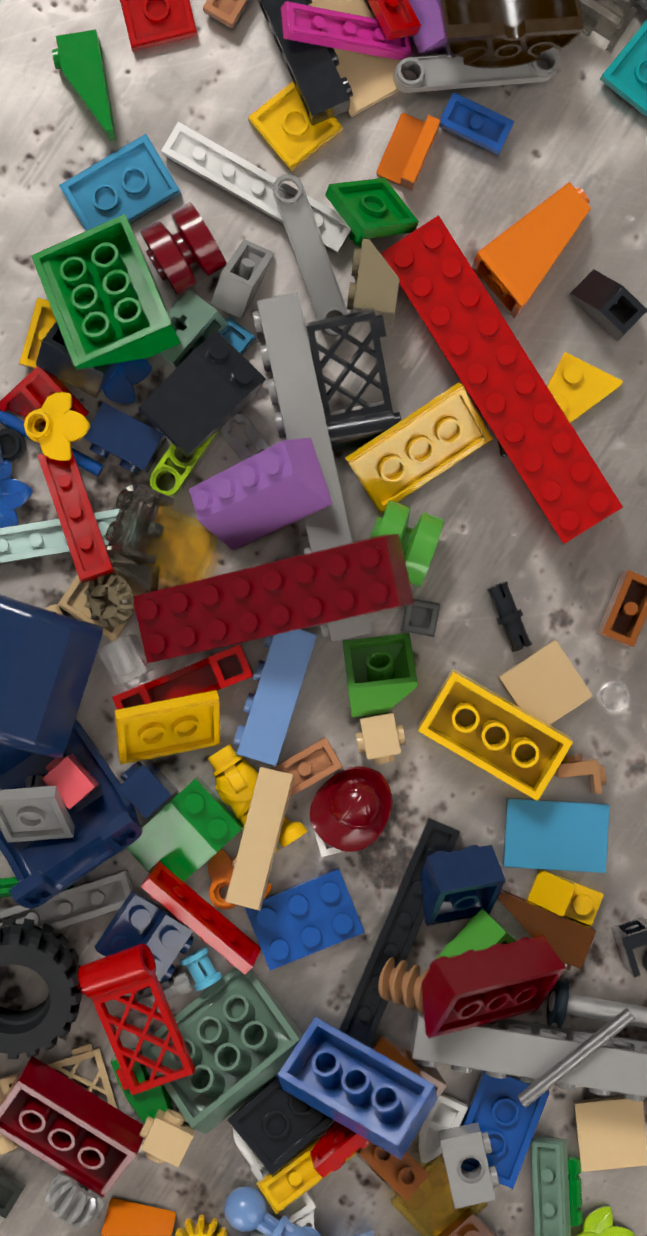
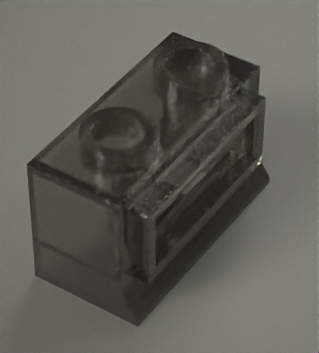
[579,0,638,53]
[106,484,175,564]

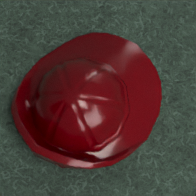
[309,766,393,852]

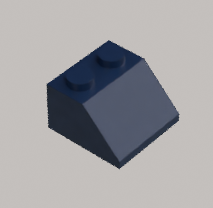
[421,845,506,926]

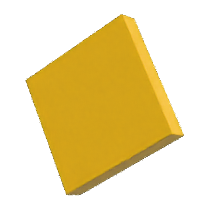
[248,81,343,172]

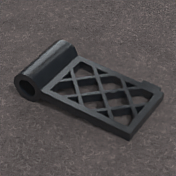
[306,309,401,453]

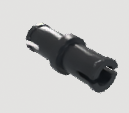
[487,581,532,652]

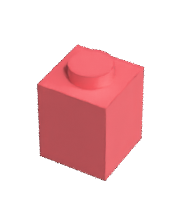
[42,754,99,810]

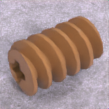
[378,957,429,1014]

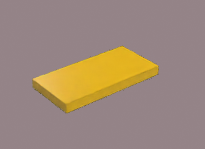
[345,382,493,514]

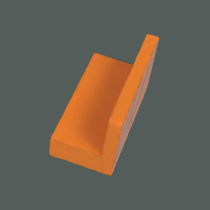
[376,113,441,191]
[101,1198,176,1236]

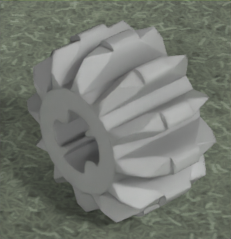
[44,1171,106,1229]

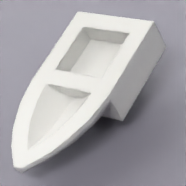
[418,1093,468,1163]

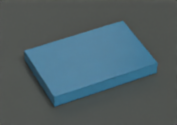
[59,134,181,231]
[503,798,610,873]

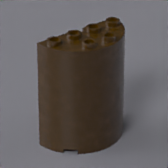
[438,0,584,69]

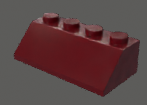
[421,935,566,1039]
[0,1057,144,1198]

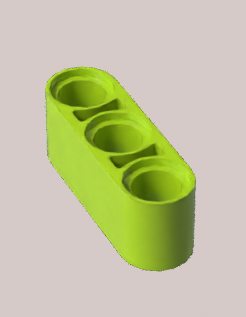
[150,428,221,499]

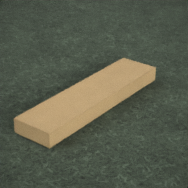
[225,767,295,911]

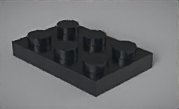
[227,1076,334,1175]

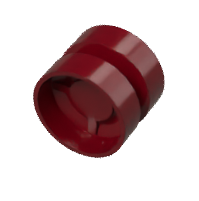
[140,202,227,295]

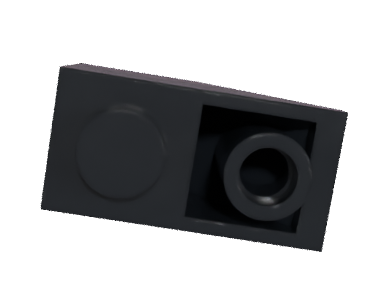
[569,269,647,342]

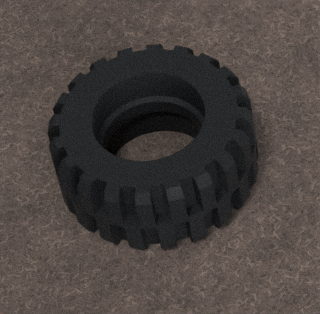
[0,918,82,1059]

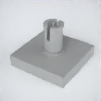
[0,775,75,843]

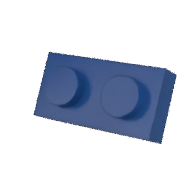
[439,92,514,155]

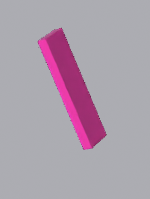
[281,1,412,61]

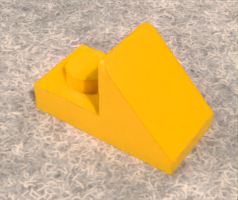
[527,869,604,926]

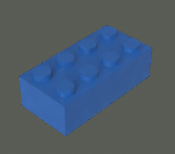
[277,1017,438,1160]

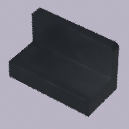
[610,917,647,978]

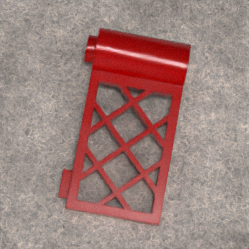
[77,943,196,1095]

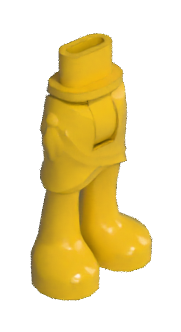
[207,744,308,853]

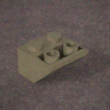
[347,239,399,325]

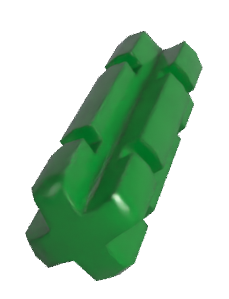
[568,1156,583,1226]

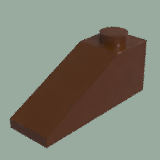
[498,889,596,971]

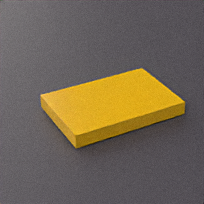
[114,690,220,765]

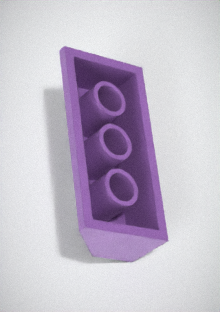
[189,438,333,550]

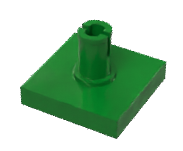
[325,177,419,247]

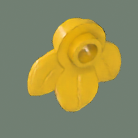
[24,392,90,461]

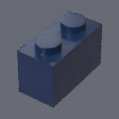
[84,402,166,475]
[118,760,177,819]

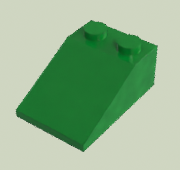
[126,776,243,882]

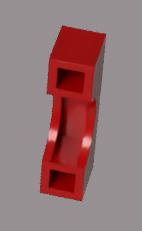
[112,644,254,710]

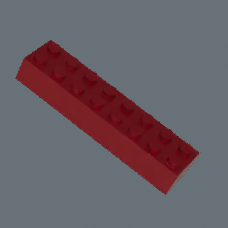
[133,534,414,664]

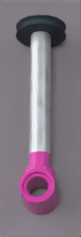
[546,978,647,1029]

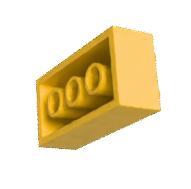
[418,668,573,801]

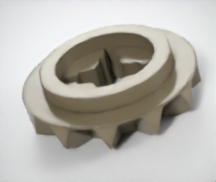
[83,573,134,628]

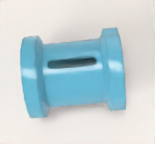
[180,946,223,991]

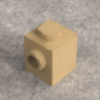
[355,712,406,764]
[139,1109,195,1168]

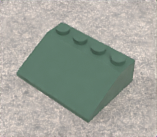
[141,967,304,1134]

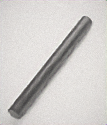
[517,1008,635,1108]

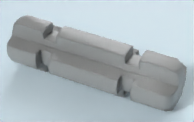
[126,973,192,1013]

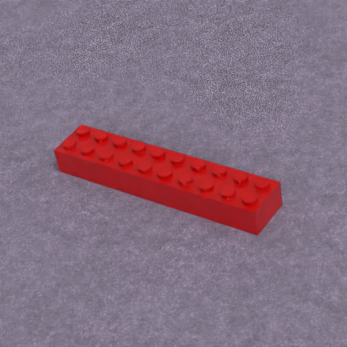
[381,215,623,544]

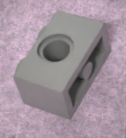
[438,1122,500,1209]

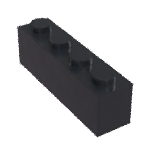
[258,0,353,126]

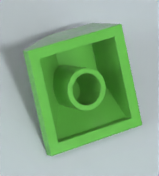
[342,633,418,717]

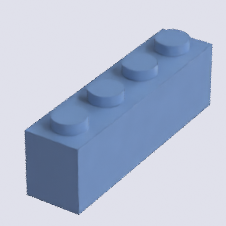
[233,630,317,766]

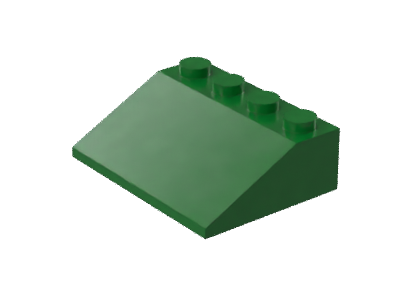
[31,214,181,370]

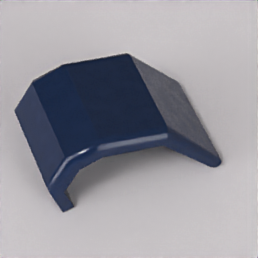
[0,595,103,759]
[0,718,143,909]

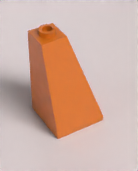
[472,182,591,319]

